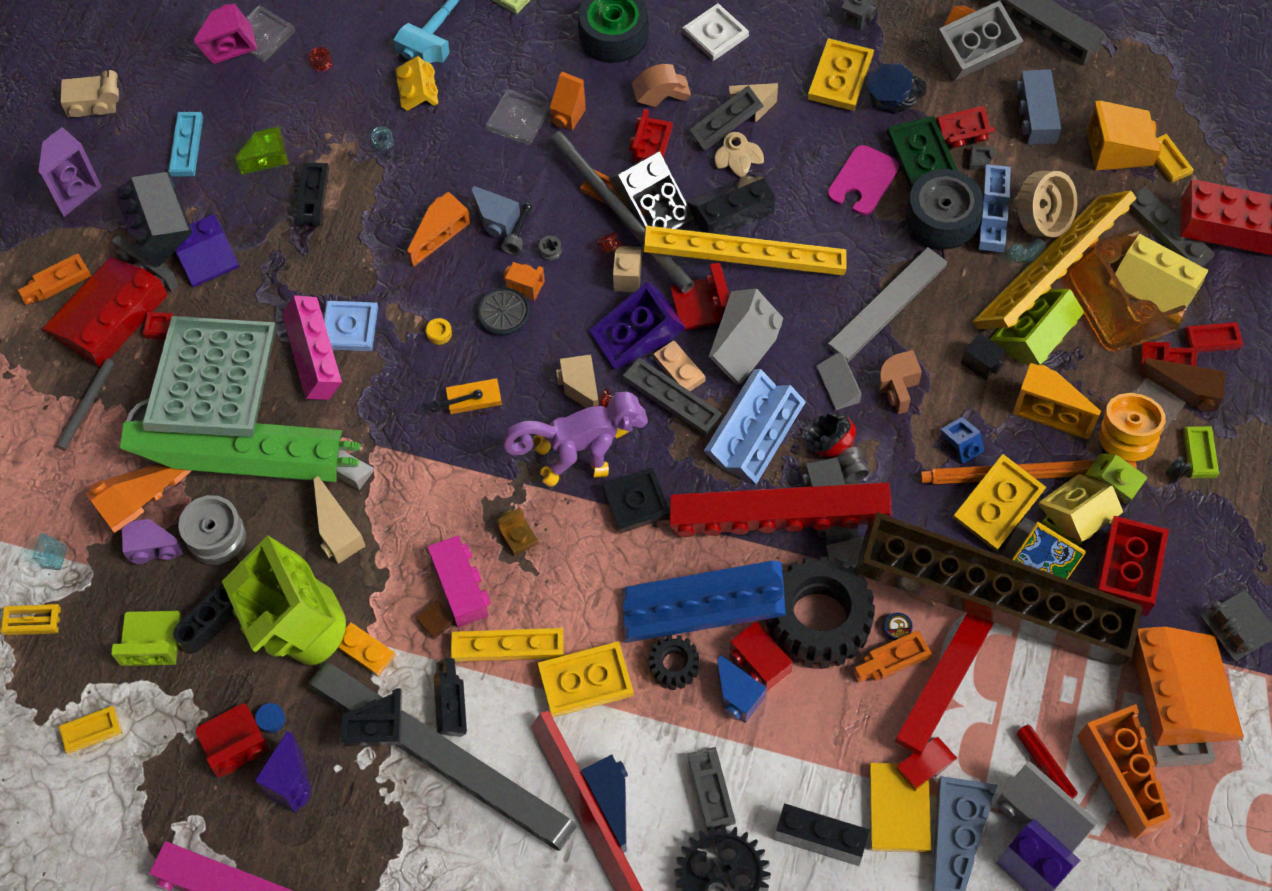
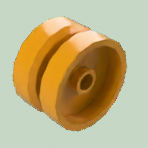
[1099,393,1166,462]

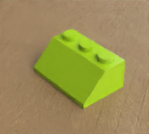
[990,289,1084,365]

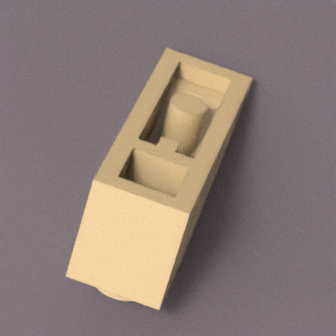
[314,476,365,564]

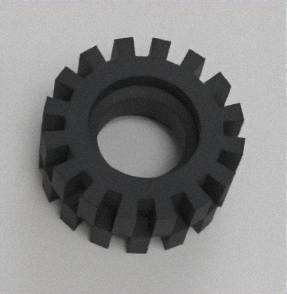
[649,635,699,690]

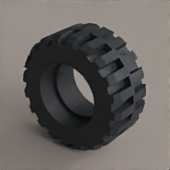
[766,556,875,669]

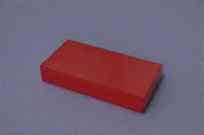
[1184,322,1243,353]

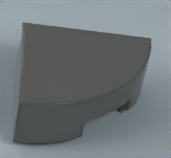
[969,145,996,170]

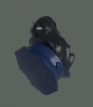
[866,63,926,113]

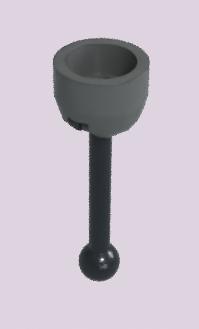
[501,203,532,256]

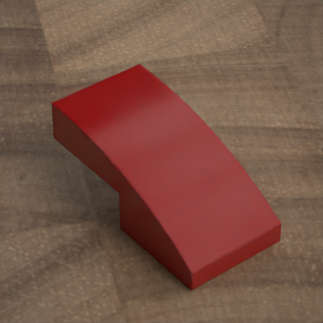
[1142,342,1197,366]
[896,737,957,791]

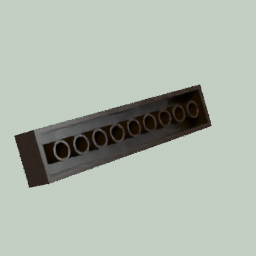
[854,512,1143,667]

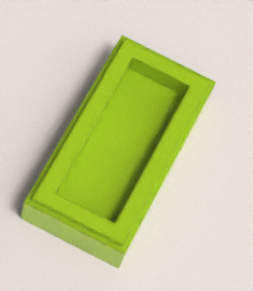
[1183,426,1219,478]

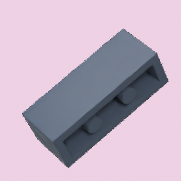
[1015,69,1061,145]

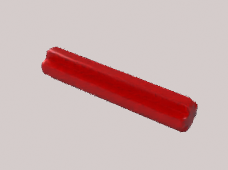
[1017,724,1078,799]

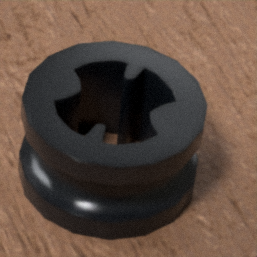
[1165,456,1192,483]

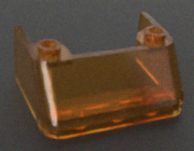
[1065,227,1187,352]

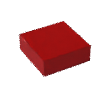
[143,312,173,339]

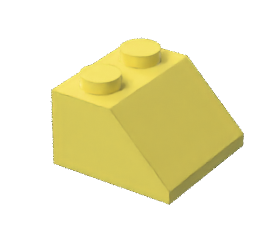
[1038,474,1123,542]

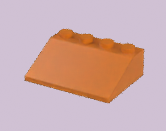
[1133,626,1244,746]

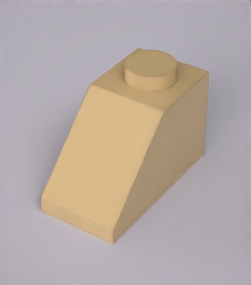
[613,246,642,292]
[556,355,599,408]

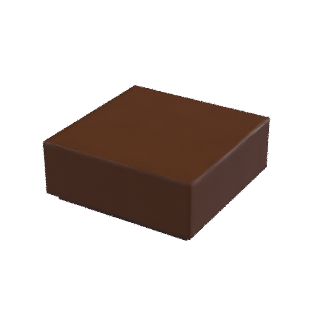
[416,600,455,639]

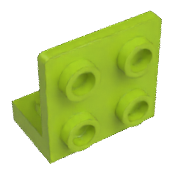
[111,611,181,666]

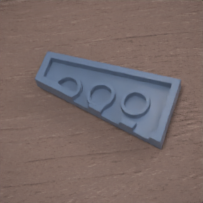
[932,776,998,891]

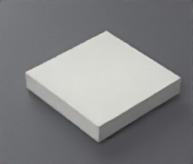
[682,3,749,61]

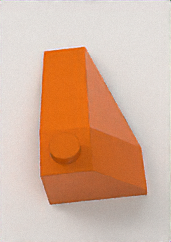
[85,463,191,533]

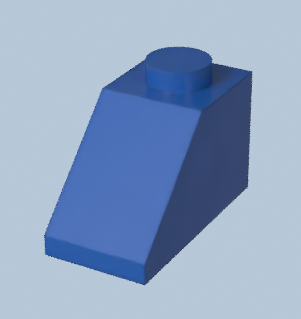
[717,656,767,723]

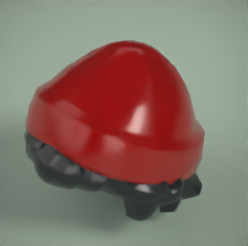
[806,413,856,458]

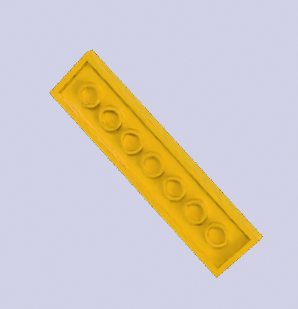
[972,191,1136,330]

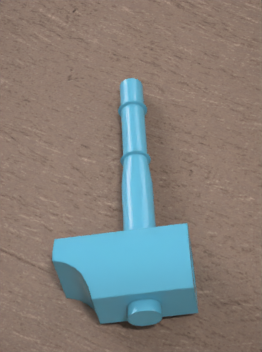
[394,0,460,63]

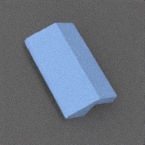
[704,369,806,484]

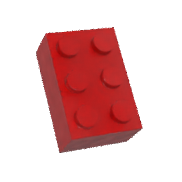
[1095,516,1169,616]

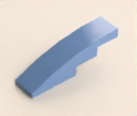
[979,164,1010,252]

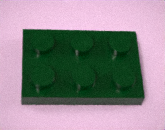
[887,116,958,189]

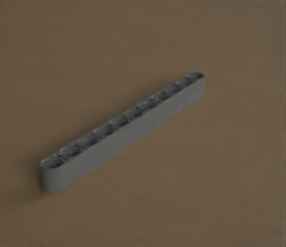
[308,661,577,851]

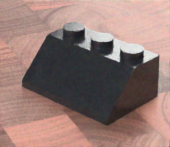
[686,174,775,235]

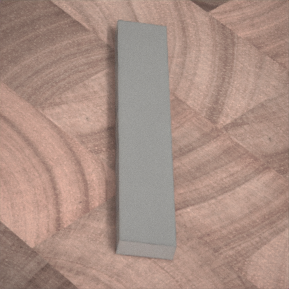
[828,247,947,363]

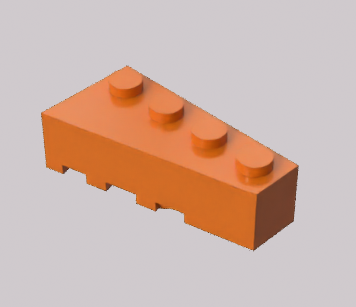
[1077,704,1171,840]

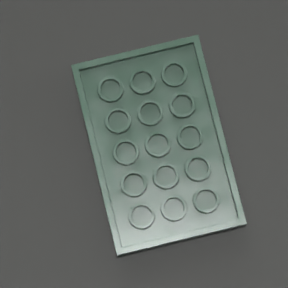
[143,316,276,437]

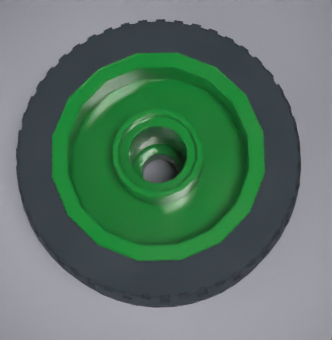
[578,0,649,63]

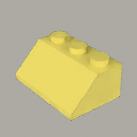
[1109,234,1209,323]

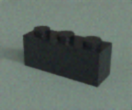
[774,803,870,866]

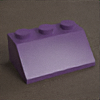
[38,127,102,217]

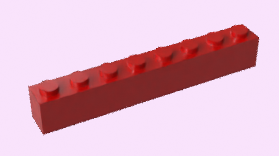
[670,482,892,537]

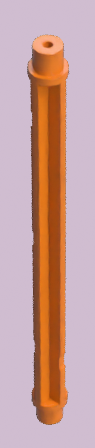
[920,460,1137,485]

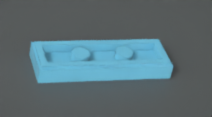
[169,112,203,176]

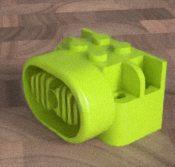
[222,535,346,665]

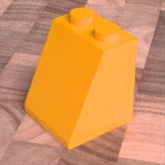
[1086,101,1161,171]

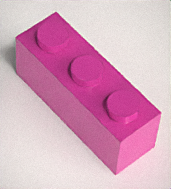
[428,535,491,628]

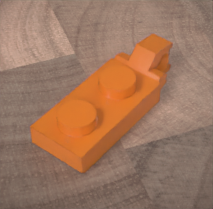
[18,254,91,305]
[853,630,932,683]

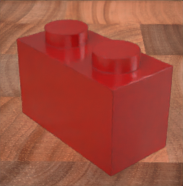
[729,621,793,692]

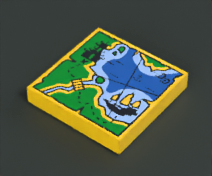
[1012,521,1086,579]

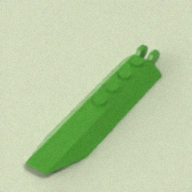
[120,420,361,482]

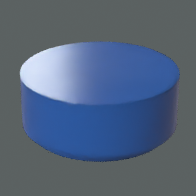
[255,703,286,733]

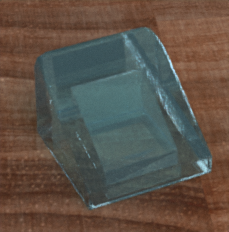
[33,533,67,570]

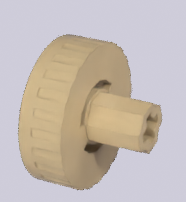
[1014,171,1077,237]

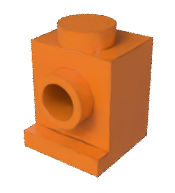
[503,262,545,301]

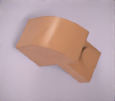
[632,64,691,107]
[878,350,922,414]

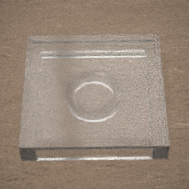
[246,5,296,62]
[486,89,550,145]

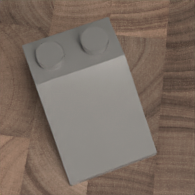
[709,289,783,385]

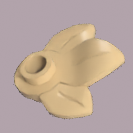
[715,132,764,178]

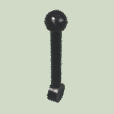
[429,389,483,412]

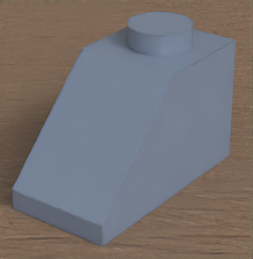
[472,186,520,238]

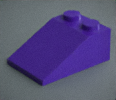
[589,281,686,369]

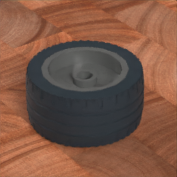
[906,169,984,249]

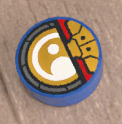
[884,612,913,641]

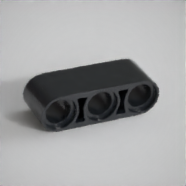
[173,583,236,654]

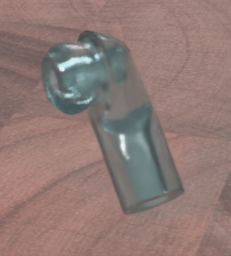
[1009,238,1046,262]

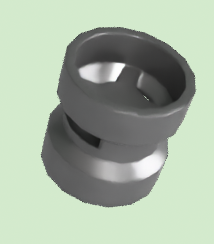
[836,447,870,483]

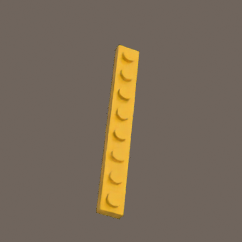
[644,226,846,275]

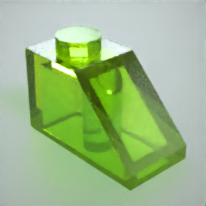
[235,127,289,175]

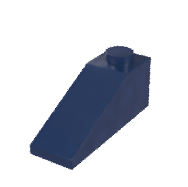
[581,754,628,853]

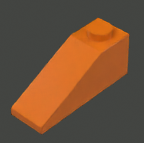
[407,192,470,267]

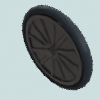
[476,288,530,335]

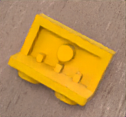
[395,56,438,111]

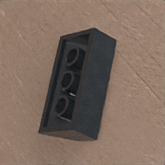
[115,172,193,267]

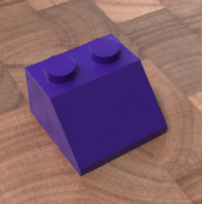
[175,214,239,288]
[255,731,311,813]
[997,819,1081,891]

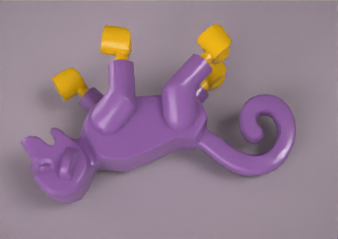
[503,392,648,487]

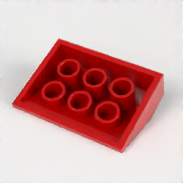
[42,257,168,368]

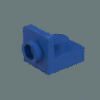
[940,417,984,463]

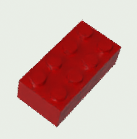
[1181,179,1272,255]

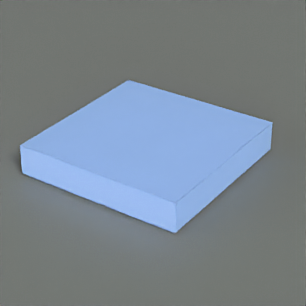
[324,301,378,351]

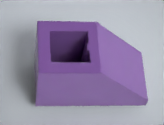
[122,519,184,564]

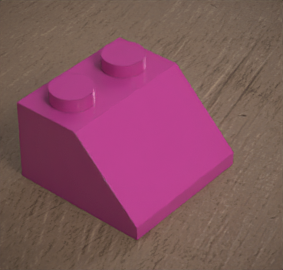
[194,3,257,64]

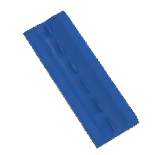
[622,561,786,643]

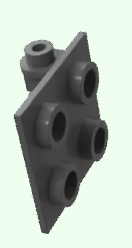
[1200,590,1272,662]

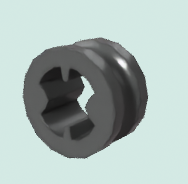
[539,235,562,261]

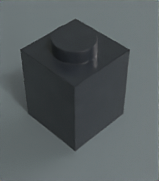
[961,333,1005,380]

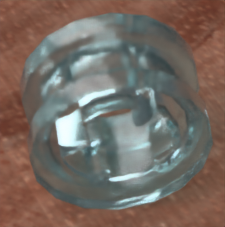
[371,127,394,151]

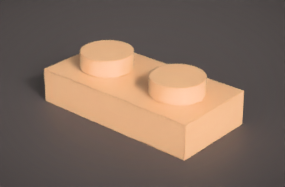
[653,341,705,391]

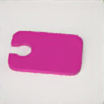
[828,145,899,216]

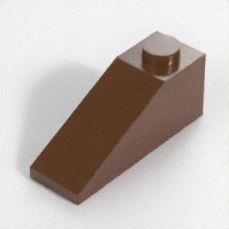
[1140,358,1226,411]

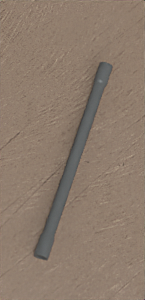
[550,131,694,293]

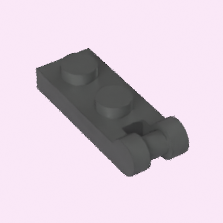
[687,747,736,831]

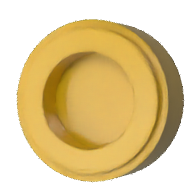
[426,318,452,345]

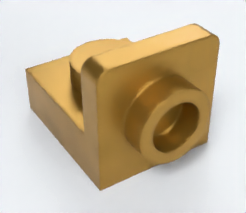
[497,508,538,557]

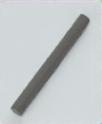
[56,359,115,451]

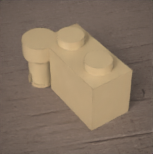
[61,70,119,117]

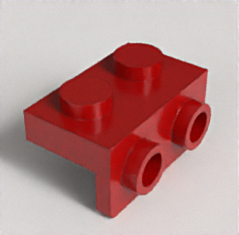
[936,106,995,149]
[629,109,673,162]

